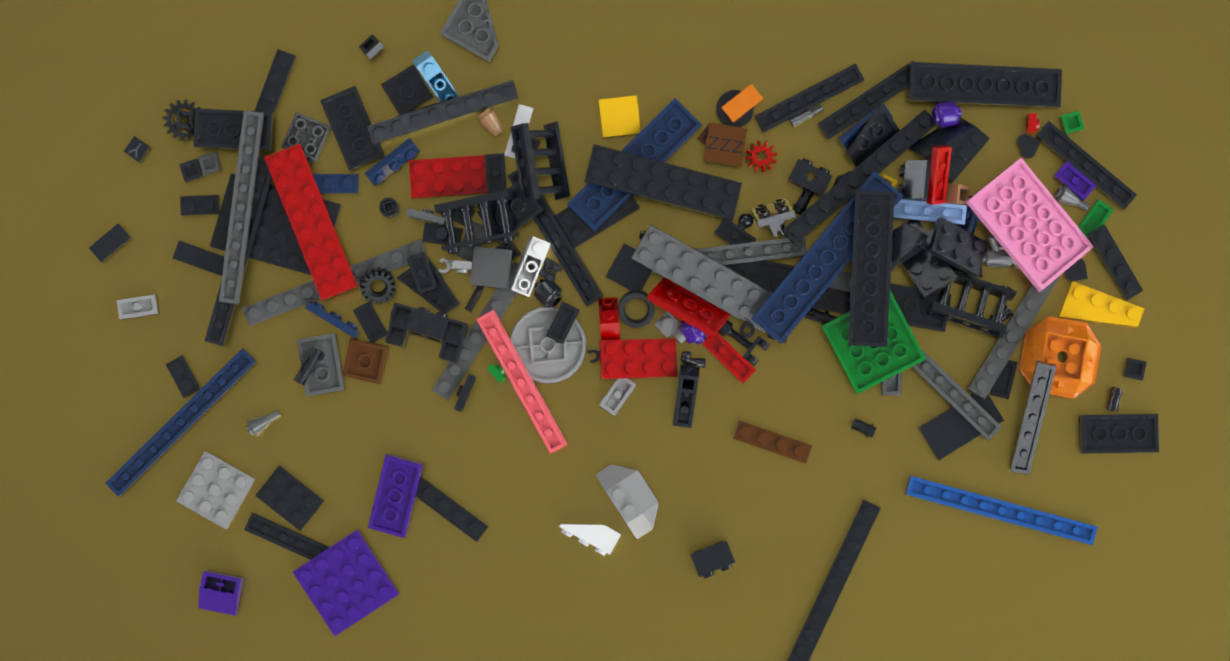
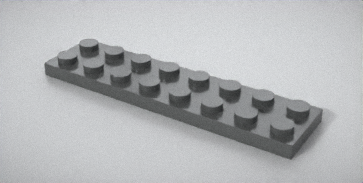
[631,224,772,333]

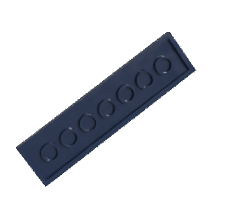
[567,98,702,231]

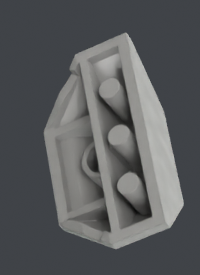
[596,464,659,539]

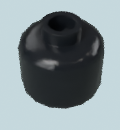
[534,279,562,307]

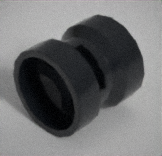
[379,197,400,218]
[538,257,563,281]

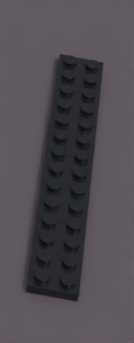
[692,247,952,332]

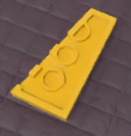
[1058,281,1144,327]

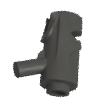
[982,235,1019,268]

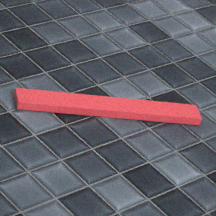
[476,309,568,453]

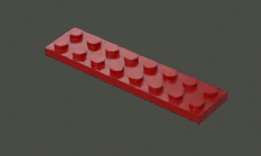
[264,143,358,300]

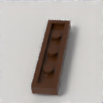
[733,420,812,464]

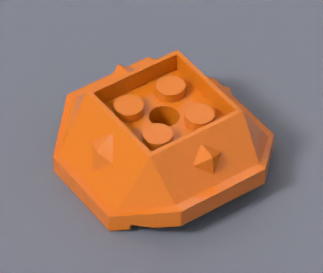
[1018,316,1101,399]

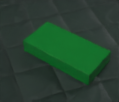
[1078,199,1114,240]

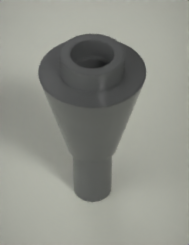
[1055,185,1090,211]
[246,410,281,437]

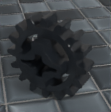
[162,99,201,141]

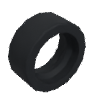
[618,290,655,328]

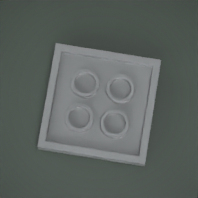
[176,451,256,529]

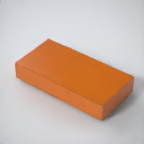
[721,84,763,123]

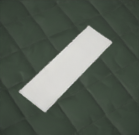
[505,104,533,158]

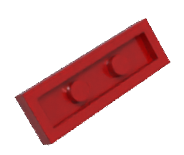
[926,145,952,205]
[702,332,756,384]

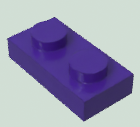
[1054,161,1096,201]

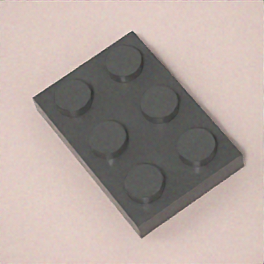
[297,333,345,396]

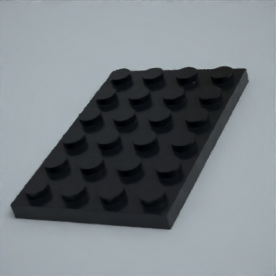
[210,173,342,276]

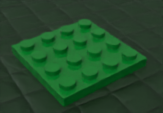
[822,290,926,394]

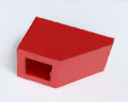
[598,297,620,340]

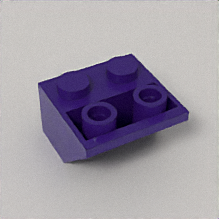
[198,570,244,616]

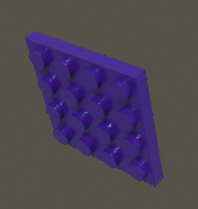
[293,529,400,636]

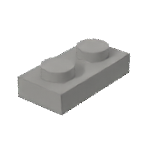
[117,294,159,320]
[599,379,637,416]

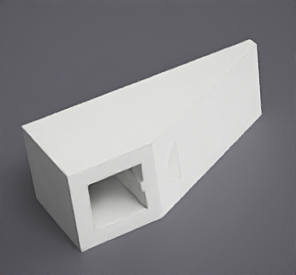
[511,236,551,297]
[559,524,621,556]

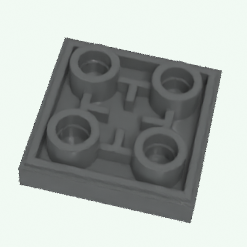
[281,112,331,162]
[470,247,512,289]

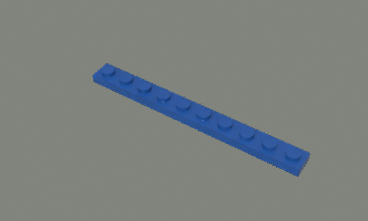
[906,476,1098,545]

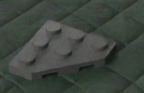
[440,0,499,63]

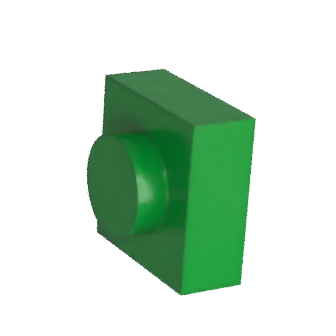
[1060,111,1085,135]
[487,364,506,383]

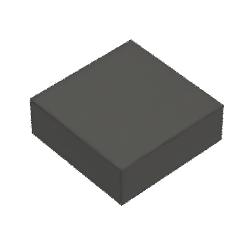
[198,152,222,176]

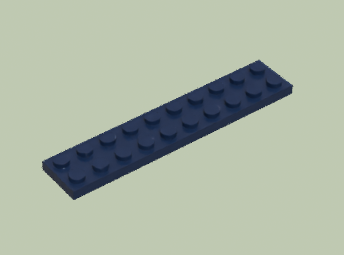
[751,171,904,344]

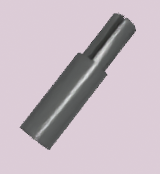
[790,105,824,127]

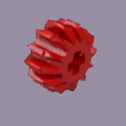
[745,140,777,173]

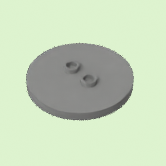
[510,307,587,383]

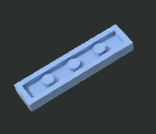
[894,199,967,225]

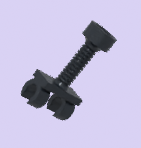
[718,320,770,366]

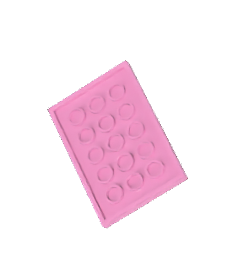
[966,158,1094,292]

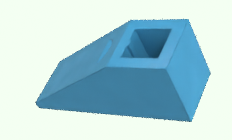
[412,50,459,102]

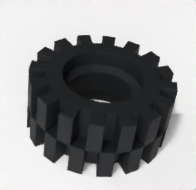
[360,267,395,305]

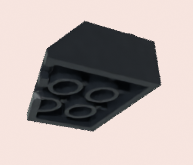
[908,117,990,184]

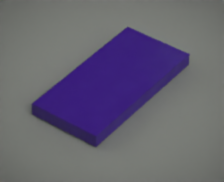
[368,454,424,538]

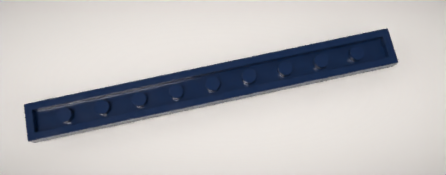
[105,348,257,497]

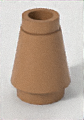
[477,108,503,137]

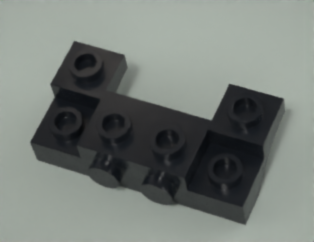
[385,303,468,364]

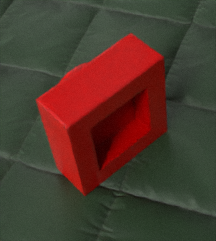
[1025,113,1040,135]

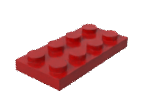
[409,155,488,199]
[647,277,731,338]
[599,338,678,379]

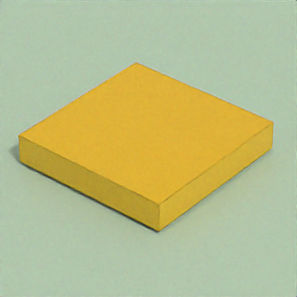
[599,95,641,138]

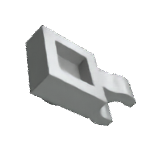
[439,259,472,274]
[654,311,686,344]

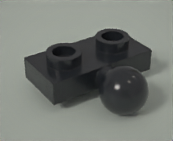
[714,213,756,245]

